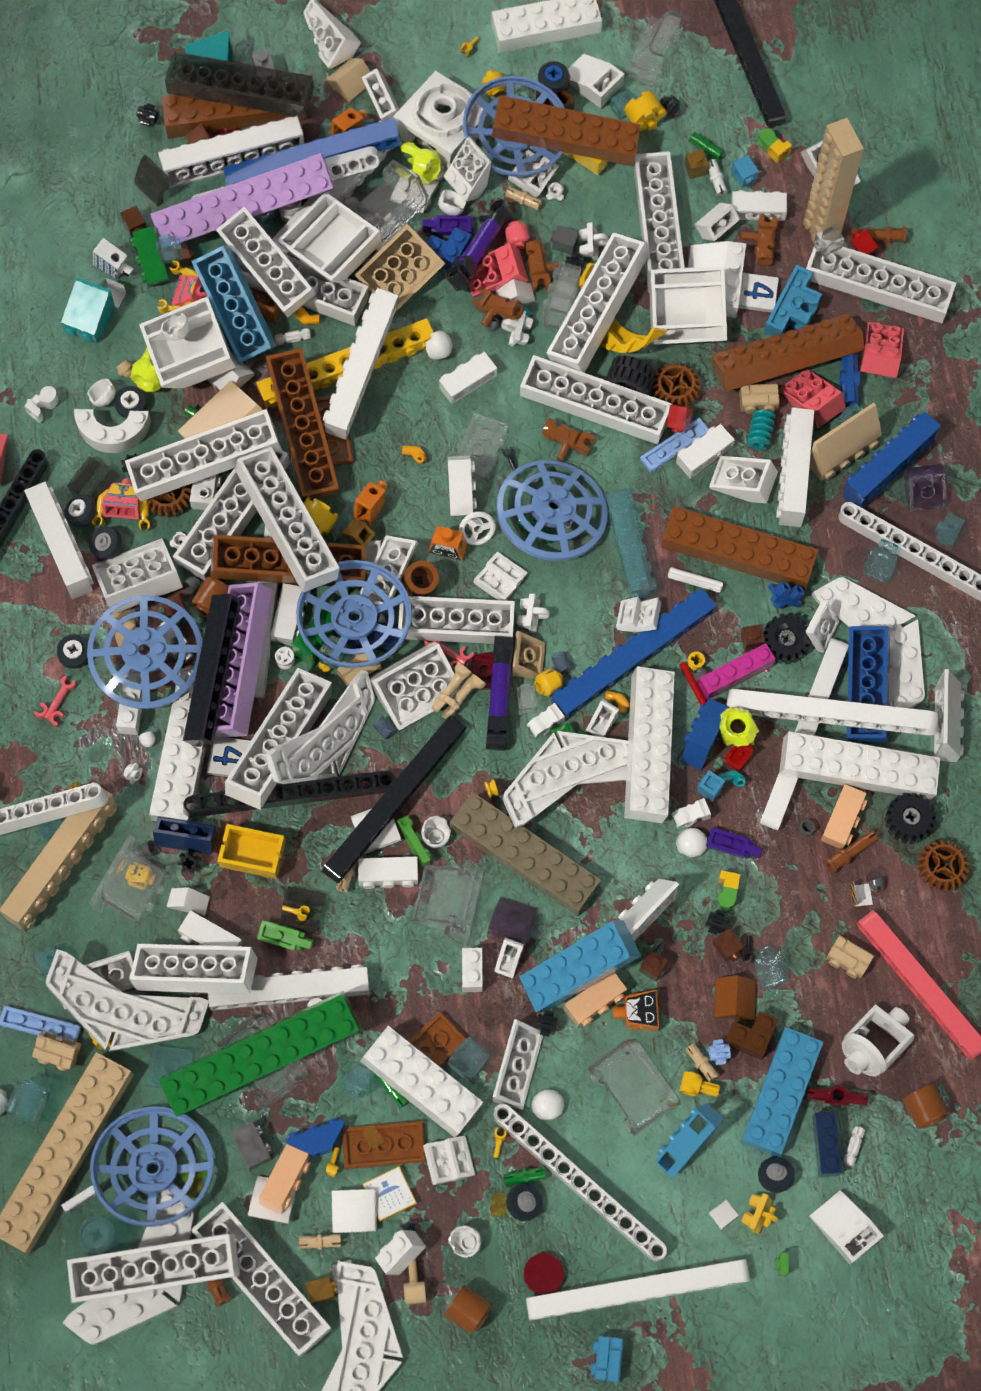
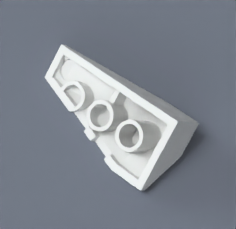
[303,0,361,69]

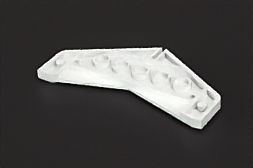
[812,577,925,709]
[265,670,375,784]
[503,731,628,828]
[46,949,209,1052]
[63,1190,194,1345]
[322,1261,403,1391]

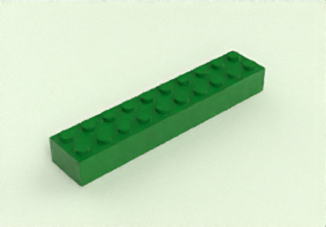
[159,990,361,1117]

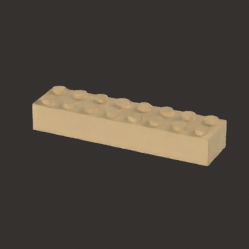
[0,782,117,932]

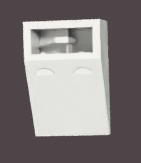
[568,54,624,108]
[443,136,491,201]
[809,1190,884,1265]

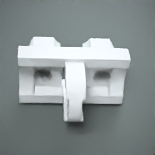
[579,222,609,260]
[501,311,533,346]
[517,594,550,633]

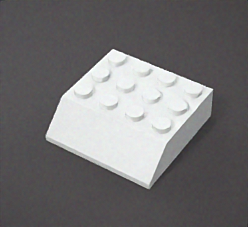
[277,192,382,282]
[649,266,727,344]
[139,296,236,388]

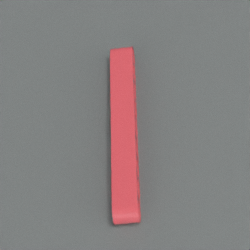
[857,910,981,1061]

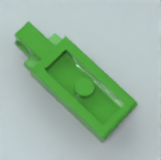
[397,816,431,869]
[257,919,314,950]

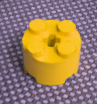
[624,91,667,132]
[303,497,339,537]

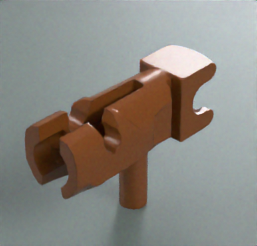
[741,214,777,266]
[525,240,564,293]
[473,289,524,327]
[542,418,595,461]

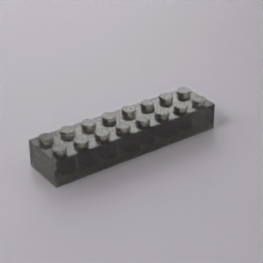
[165,51,314,118]

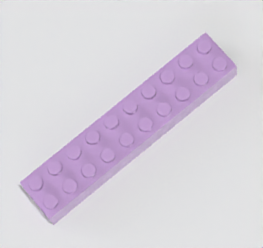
[151,153,335,249]

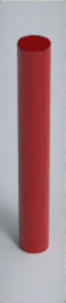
[679,661,707,706]

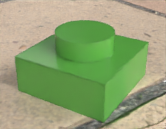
[774,1253,789,1276]

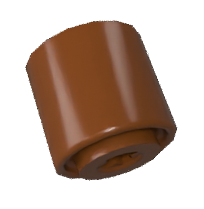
[401,560,439,597]
[191,577,229,618]
[902,1083,950,1129]
[444,1284,492,1335]

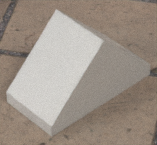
[496,279,535,304]
[586,699,619,737]
[167,888,210,916]
[494,938,524,978]

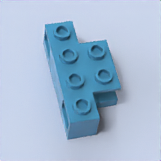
[764,265,822,336]
[654,1102,724,1179]

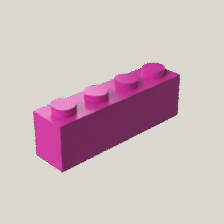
[698,643,775,701]

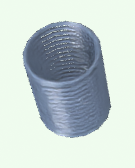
[551,651,572,674]
[373,716,396,739]

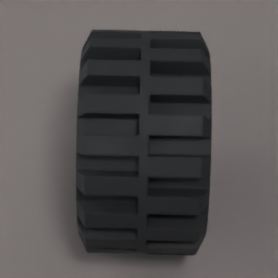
[605,356,656,395]

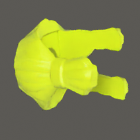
[393,142,441,184]
[131,347,161,392]
[719,707,759,747]

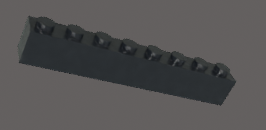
[183,593,242,747]

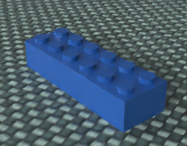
[843,411,941,508]
[847,626,890,744]

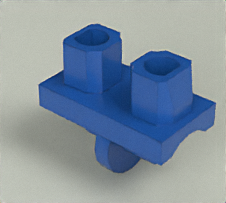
[768,581,805,609]

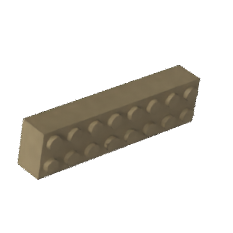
[450,792,601,917]

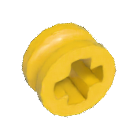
[687,652,705,670]
[484,779,499,799]

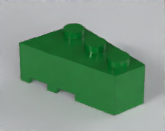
[130,226,169,287]
[291,609,337,668]

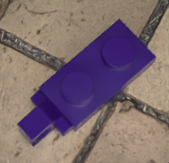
[422,215,472,236]
[706,828,762,859]

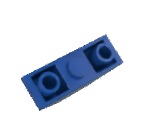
[285,1118,345,1158]

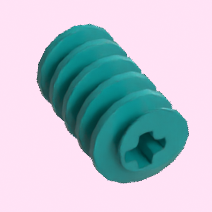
[746,410,776,451]

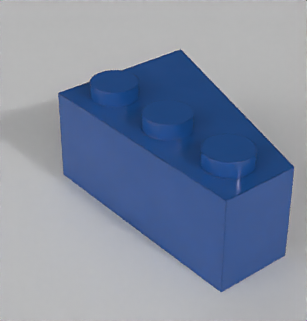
[680,698,730,770]

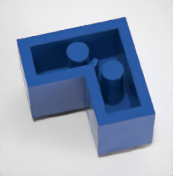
[426,227,471,270]

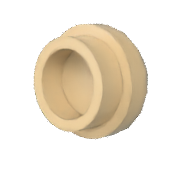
[116,359,133,379]

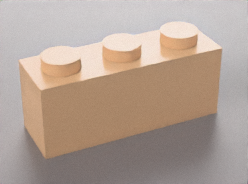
[821,784,867,849]
[564,972,627,1027]
[259,1144,311,1214]

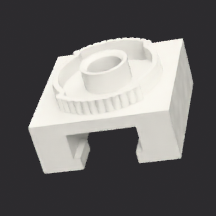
[393,71,492,169]

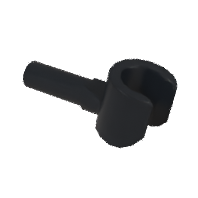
[502,446,517,471]
[742,935,754,962]

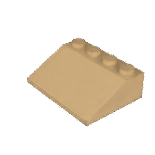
[355,222,445,311]
[177,381,263,439]
[809,403,882,481]

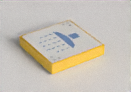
[362,1166,417,1222]

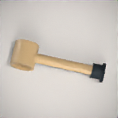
[400,1223,426,1305]

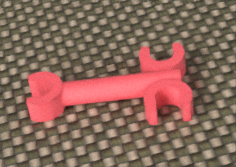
[424,640,474,668]
[34,676,76,727]

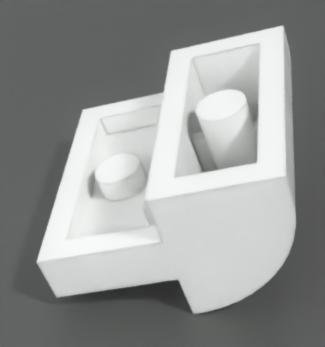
[508,149,559,197]

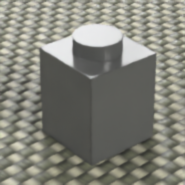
[550,225,579,255]

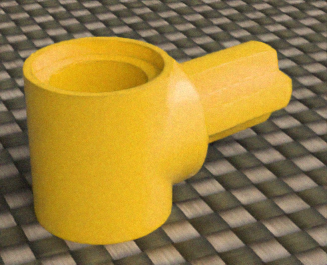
[679,1071,720,1097]

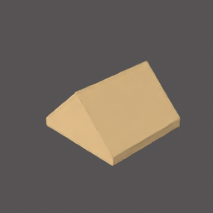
[326,58,370,103]
[512,631,545,679]

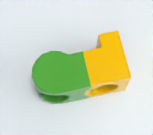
[758,128,792,164]
[717,870,740,911]

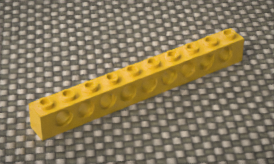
[256,318,434,408]

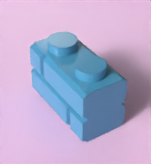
[590,1336,624,1383]

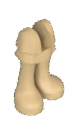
[432,662,486,719]

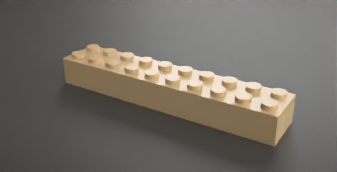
[803,118,864,244]
[0,1052,134,1255]

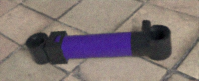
[445,199,514,291]
[486,636,514,751]

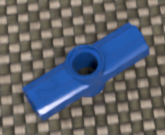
[839,353,860,408]

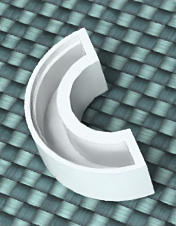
[74,409,151,453]

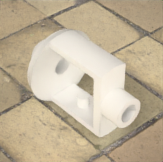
[842,1004,914,1076]

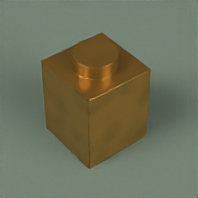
[684,149,708,179]
[341,519,375,546]
[305,1276,338,1305]

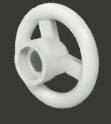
[459,512,496,545]

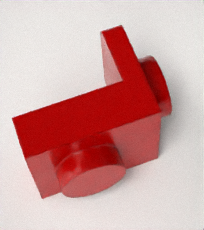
[723,744,754,772]

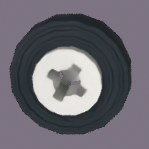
[114,386,147,418]
[64,494,97,527]
[57,634,88,669]

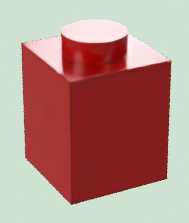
[849,229,878,254]
[666,404,694,433]

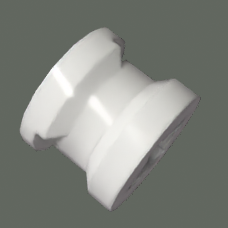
[275,647,295,670]

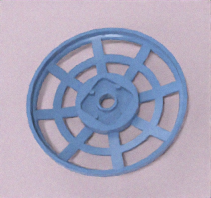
[462,76,564,177]
[496,460,608,561]
[296,560,412,668]
[87,595,203,709]
[90,1106,214,1227]

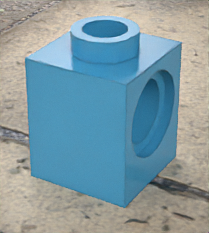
[731,155,759,188]
[697,770,725,802]

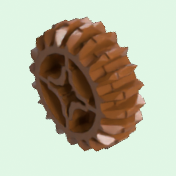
[651,361,701,407]
[147,484,192,518]
[916,839,970,892]

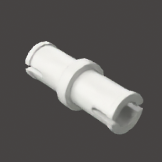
[707,159,728,196]

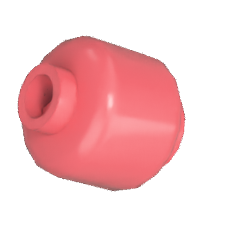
[505,221,530,249]

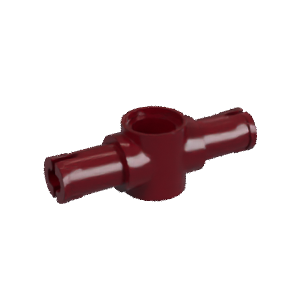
[806,1086,868,1107]

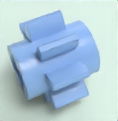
[708,1039,731,1065]

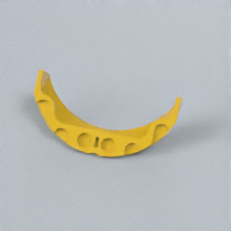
[579,263,668,353]

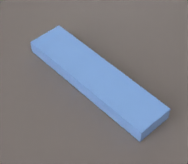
[640,418,709,473]
[0,1005,81,1042]

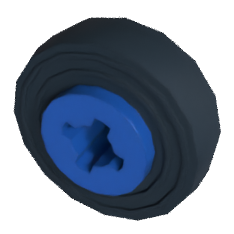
[538,61,570,93]

